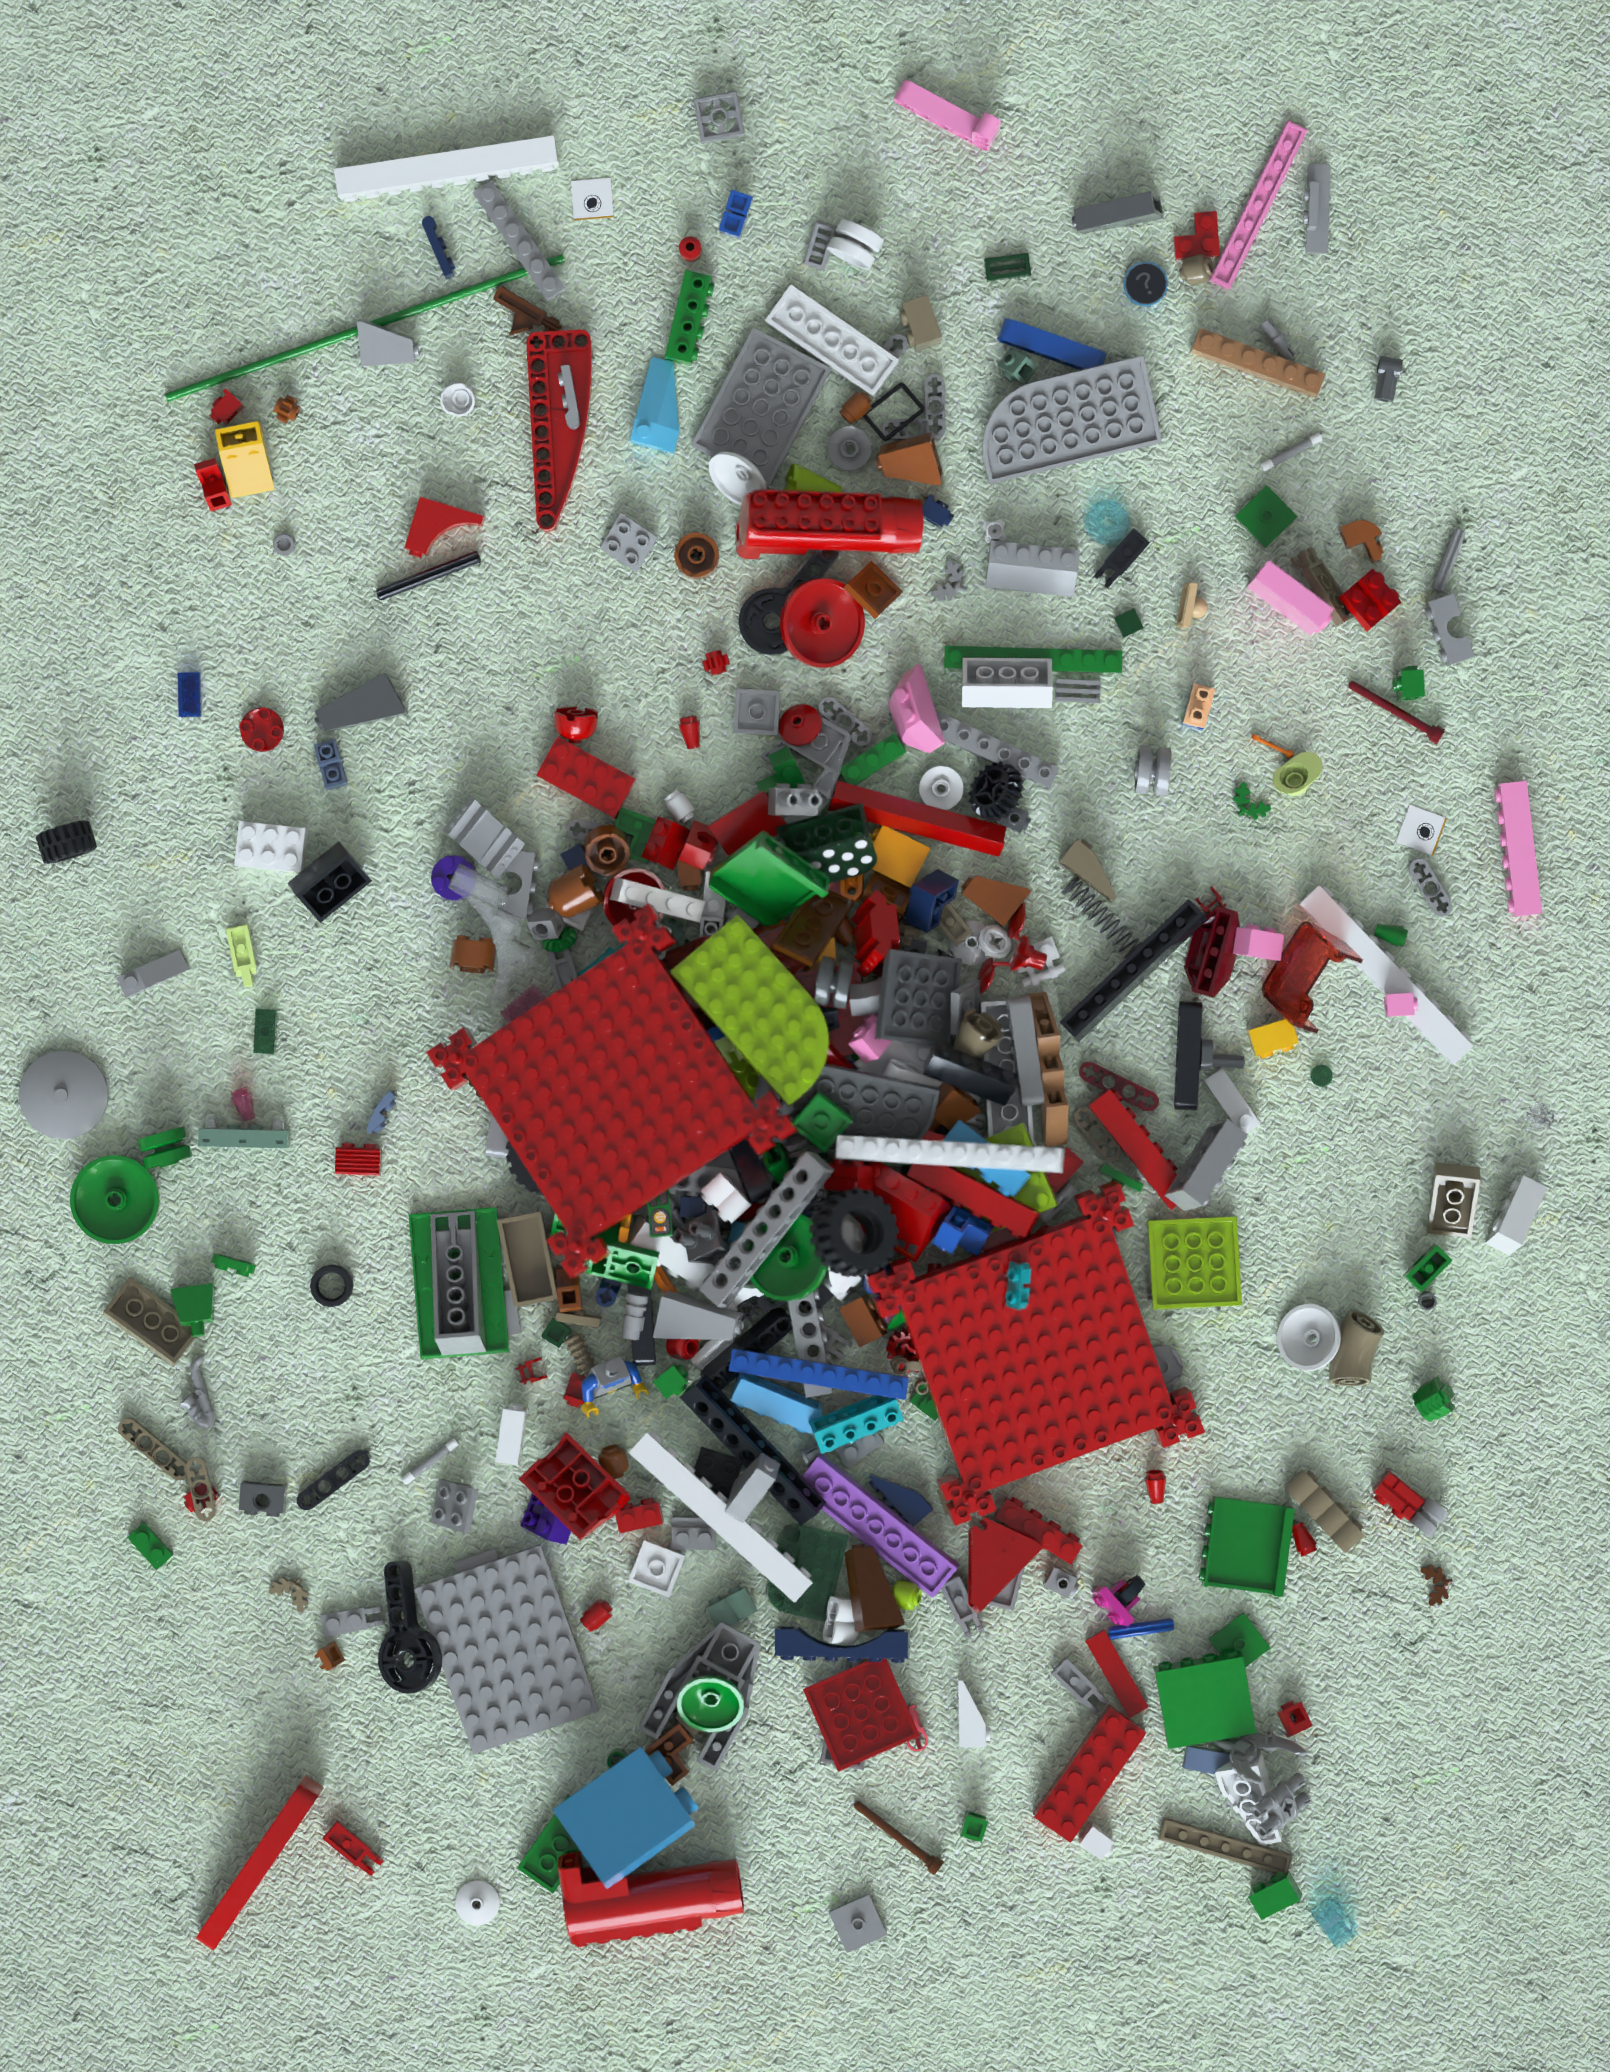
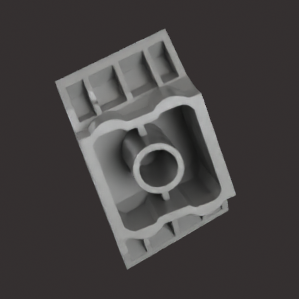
[443,795,525,879]

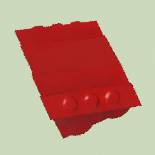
[850,890,900,978]

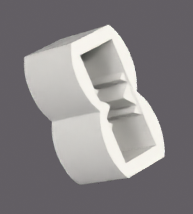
[701,1171,752,1223]
[823,1596,859,1645]

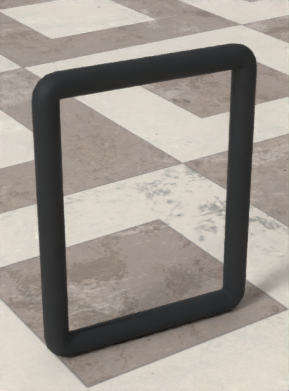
[863,383,925,441]

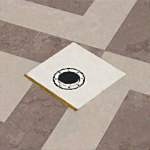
[571,178,614,221]
[1396,805,1447,856]

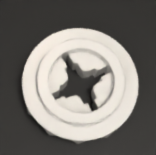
[977,925,1011,960]

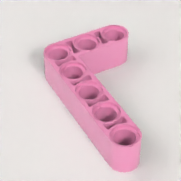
[893,79,1001,151]

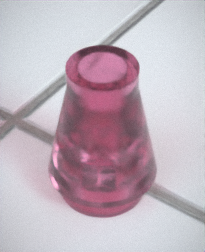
[231,1087,255,1121]

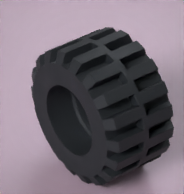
[36,820,97,864]

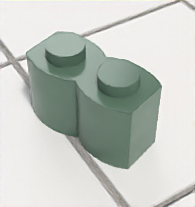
[706,1585,758,1627]

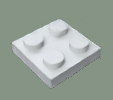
[628,1539,685,1597]

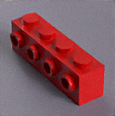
[994,1497,1083,1565]

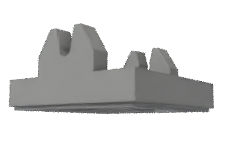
[693,91,745,144]

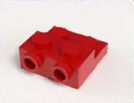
[1338,569,1401,632]

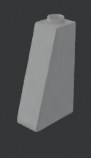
[653,1291,744,1340]

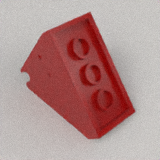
[968,1517,1043,1614]

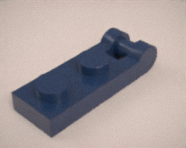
[422,216,456,280]

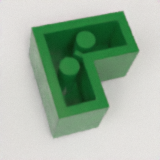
[756,746,806,796]

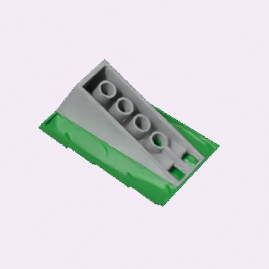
[408,1207,509,1360]

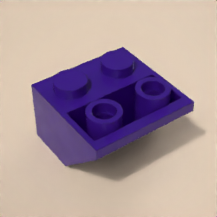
[520,1493,571,1545]

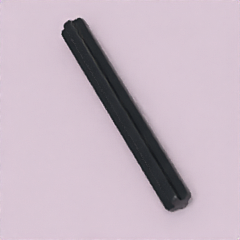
[376,551,481,601]

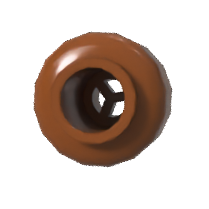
[598,1444,629,1479]

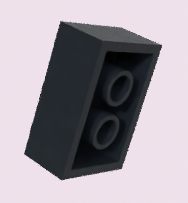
[287,841,372,923]

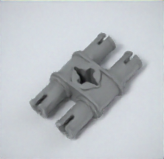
[1250,1773,1311,1838]

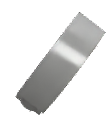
[849,977,882,1016]

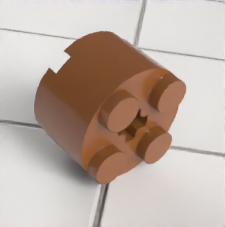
[674,532,719,580]
[584,824,630,876]
[449,935,496,974]

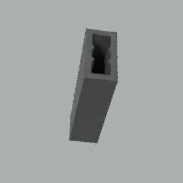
[1072,191,1164,234]
[314,673,408,732]

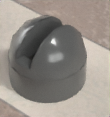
[1418,1291,1437,1310]

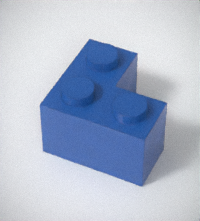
[932,1205,994,1256]

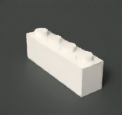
[610,878,705,923]

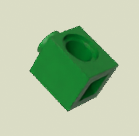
[960,1810,988,1843]

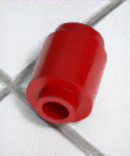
[679,236,702,262]
[580,1599,613,1632]

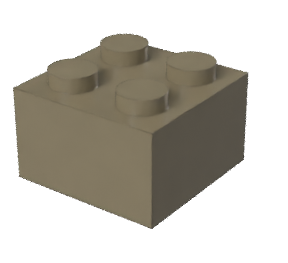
[899,294,942,352]

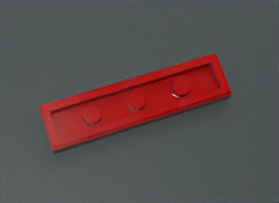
[1085,1630,1149,1718]

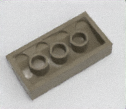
[102,1277,196,1367]

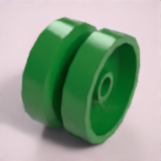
[137,1126,193,1170]

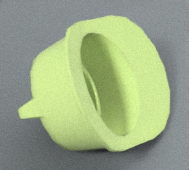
[1273,752,1323,796]

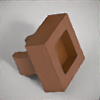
[314,1641,345,1671]

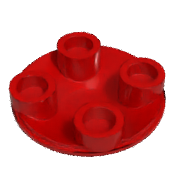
[239,707,284,752]

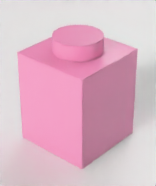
[1384,993,1418,1017]

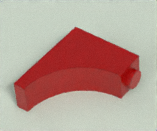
[404,497,485,558]

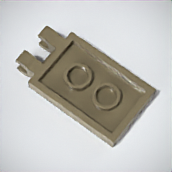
[1290,547,1354,627]

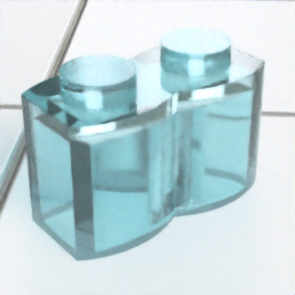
[1309,1895,1359,1950]

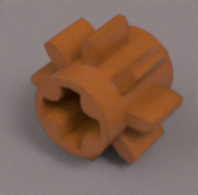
[273,395,301,424]

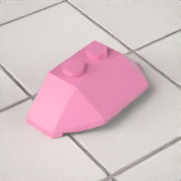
[888,664,945,753]

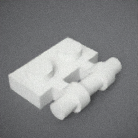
[1010,937,1066,988]

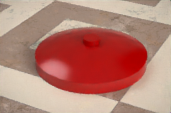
[780,578,865,668]

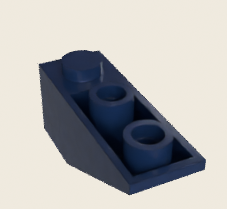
[868,1473,933,1527]

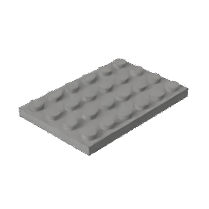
[691,327,832,488]

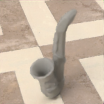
[178,1353,216,1429]

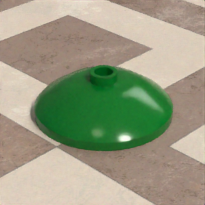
[677,1676,744,1732]

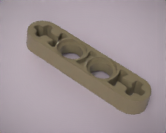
[118,1418,187,1481]

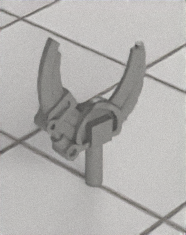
[1210,1730,1307,1784]

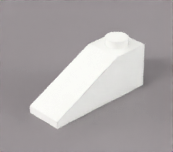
[1204,1068,1260,1133]
[958,1677,990,1747]

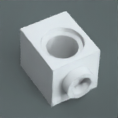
[1078,1823,1115,1860]

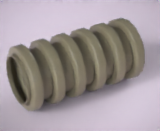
[563,1333,597,1376]

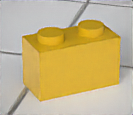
[1247,1017,1299,1059]

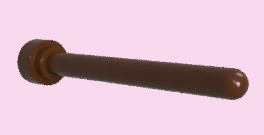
[854,1801,944,1875]

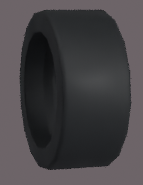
[310,1264,354,1307]

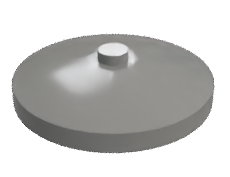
[19,1051,109,1139]

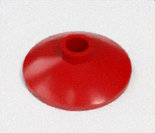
[779,704,822,746]

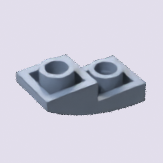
[314,739,348,791]
[366,1090,397,1134]
[1182,1746,1230,1774]

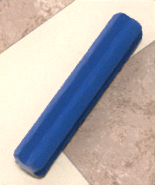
[1108,1618,1174,1639]

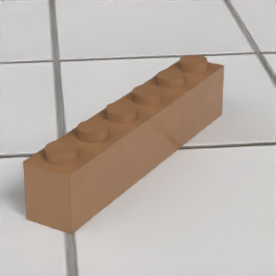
[1190,328,1325,398]

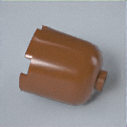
[547,864,603,918]

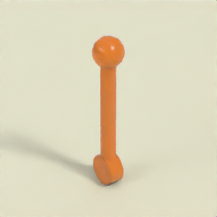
[1251,734,1294,759]

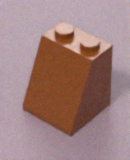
[876,432,943,485]

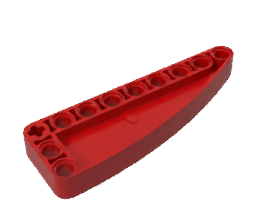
[526,329,593,532]
[195,1775,324,1951]

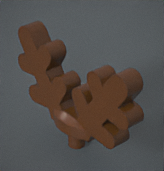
[1421,1564,1453,1606]

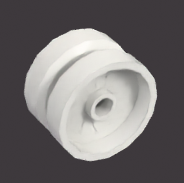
[827,219,884,270]

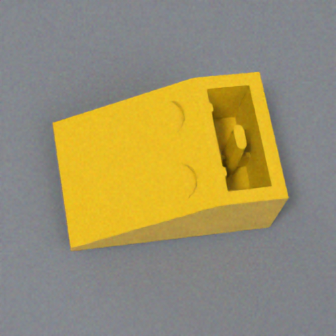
[215,421,275,498]

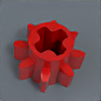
[702,650,730,676]

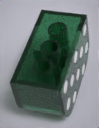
[776,803,877,883]

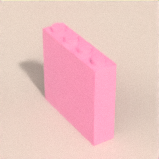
[1247,560,1334,635]

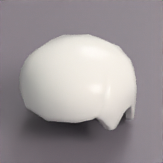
[440,382,476,417]

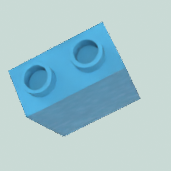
[553,1747,699,1889]

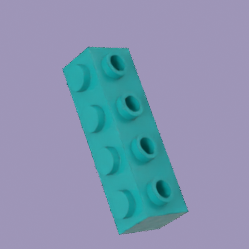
[809,1395,904,1454]

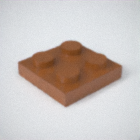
[844,561,903,619]

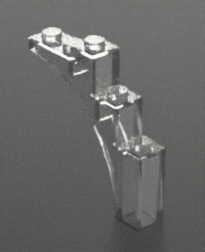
[448,863,537,1008]

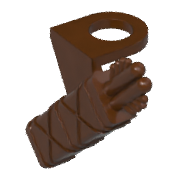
[493,286,562,335]

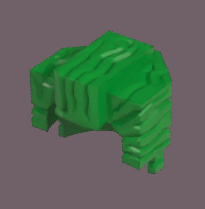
[1412,1376,1456,1422]

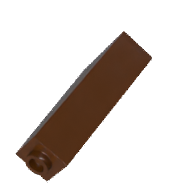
[844,1544,905,1632]

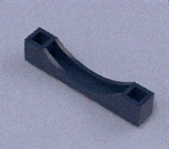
[775,1626,910,1663]

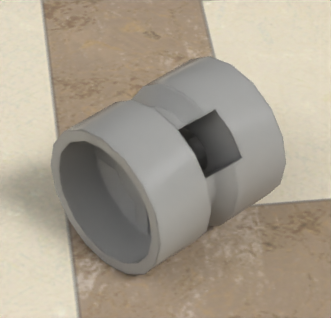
[1409,1496,1450,1538]

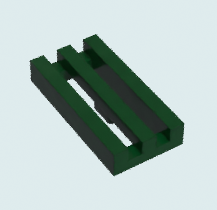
[984,253,1031,282]

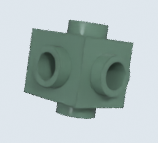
[997,348,1038,385]

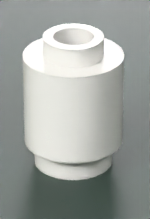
[664,790,696,823]

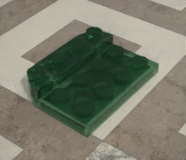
[766,1523,849,1622]

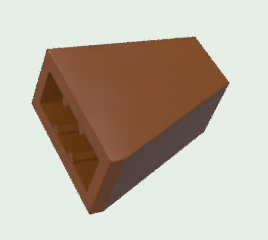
[961,876,1031,926]

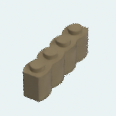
[1283,1469,1365,1553]

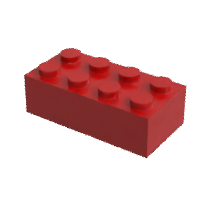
[536,736,637,819]

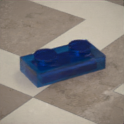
[177,672,202,718]

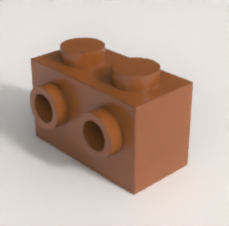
[839,1294,887,1348]

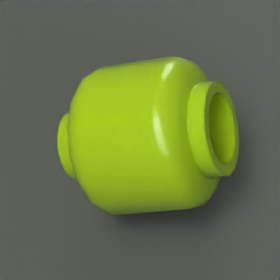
[890,1580,922,1611]

